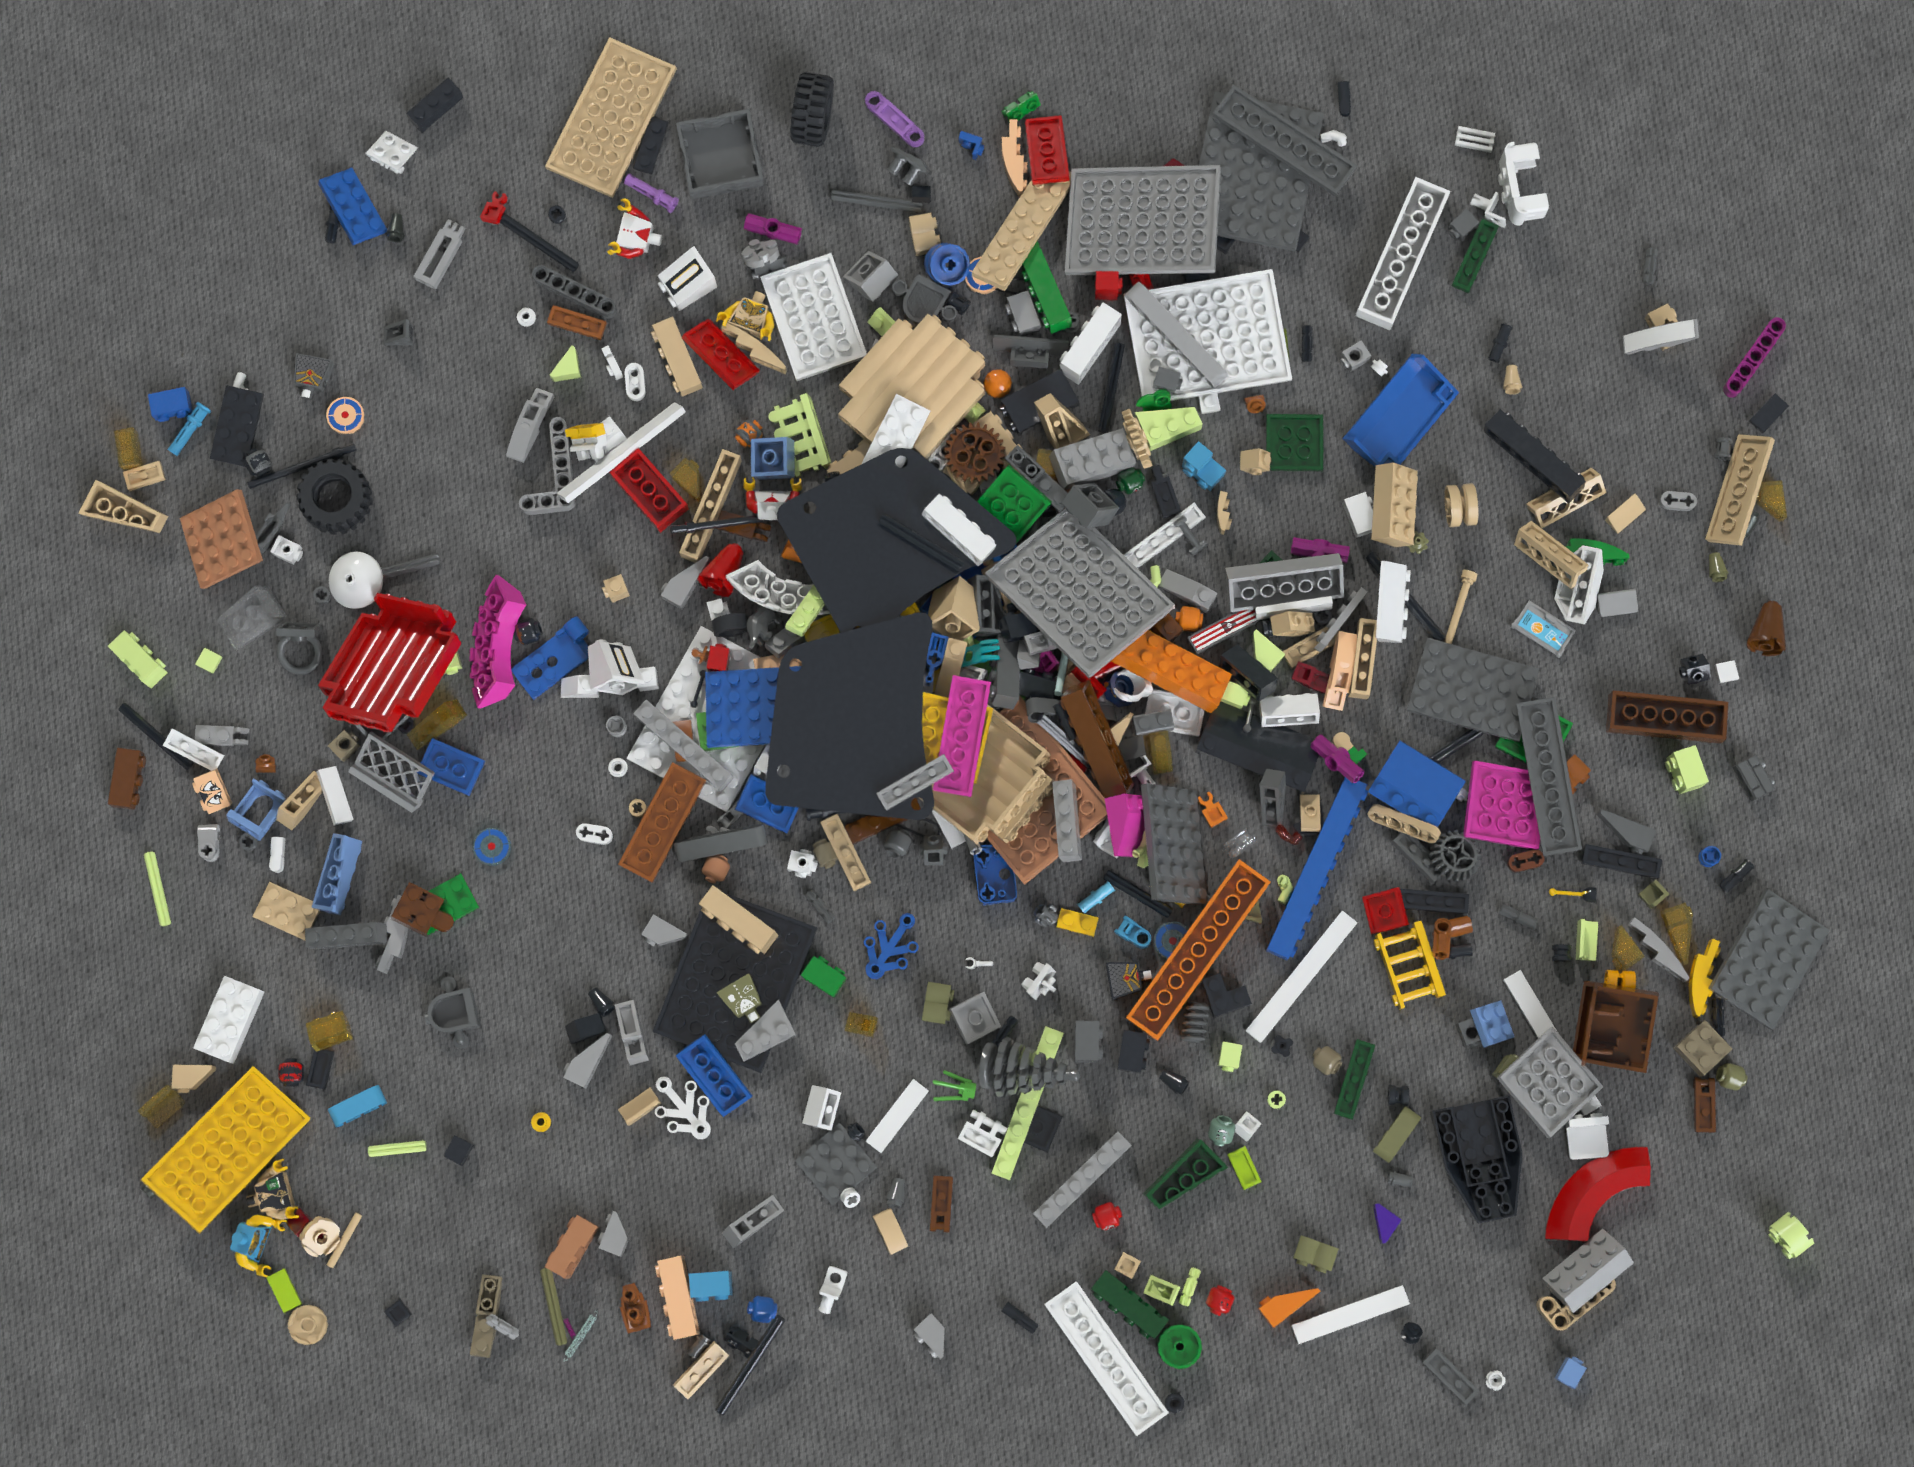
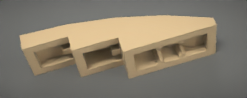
[721,323,787,374]

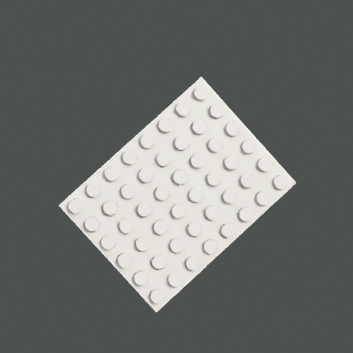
[1124,269,1292,401]
[627,626,765,812]

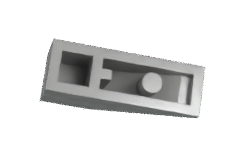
[660,556,711,610]
[1159,569,1217,614]
[563,1033,612,1089]
[722,1195,784,1248]

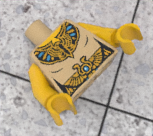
[716,291,774,341]

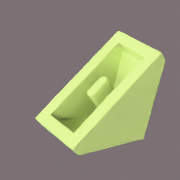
[550,346,581,382]
[1143,1275,1180,1306]

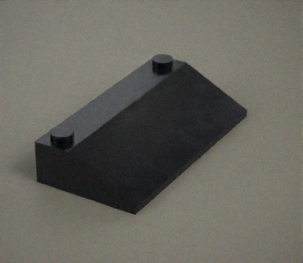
[1195,701,1319,795]

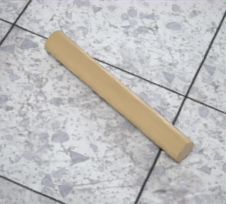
[326,1212,362,1268]

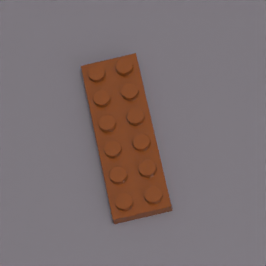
[618,762,707,882]

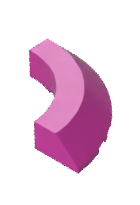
[470,575,526,709]

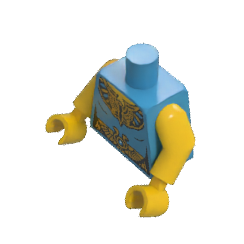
[230,1215,287,1277]

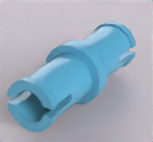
[1077,881,1115,914]

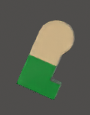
[1332,732,1367,764]

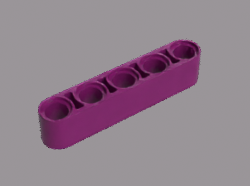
[1723,317,1786,398]

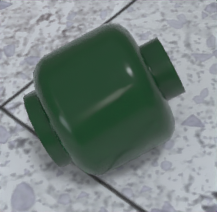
[1116,467,1145,494]

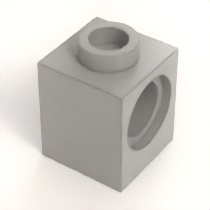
[1340,341,1371,372]

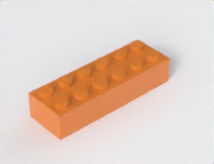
[1111,630,1232,713]

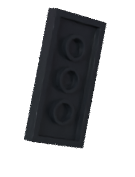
[210,385,264,467]

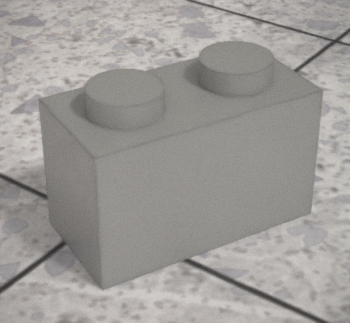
[1005,291,1041,337]

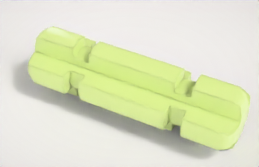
[1179,1268,1201,1306]

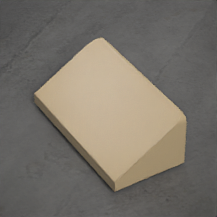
[1605,494,1646,534]

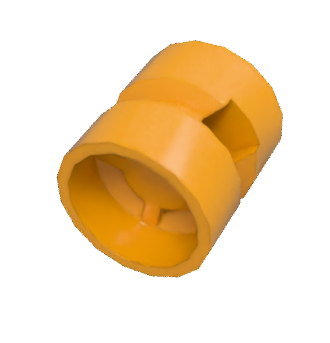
[1604,970,1636,989]

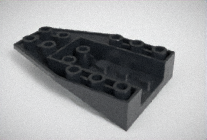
[1430,1095,1523,1224]

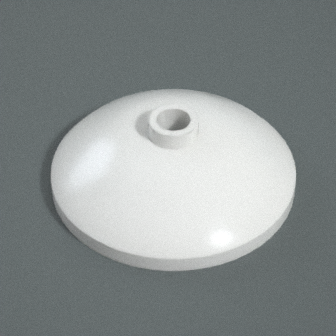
[329,552,383,609]

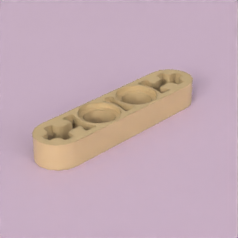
[1368,804,1441,843]

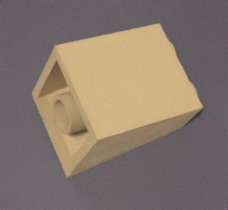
[928,576,980,641]

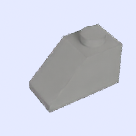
[641,914,688,947]

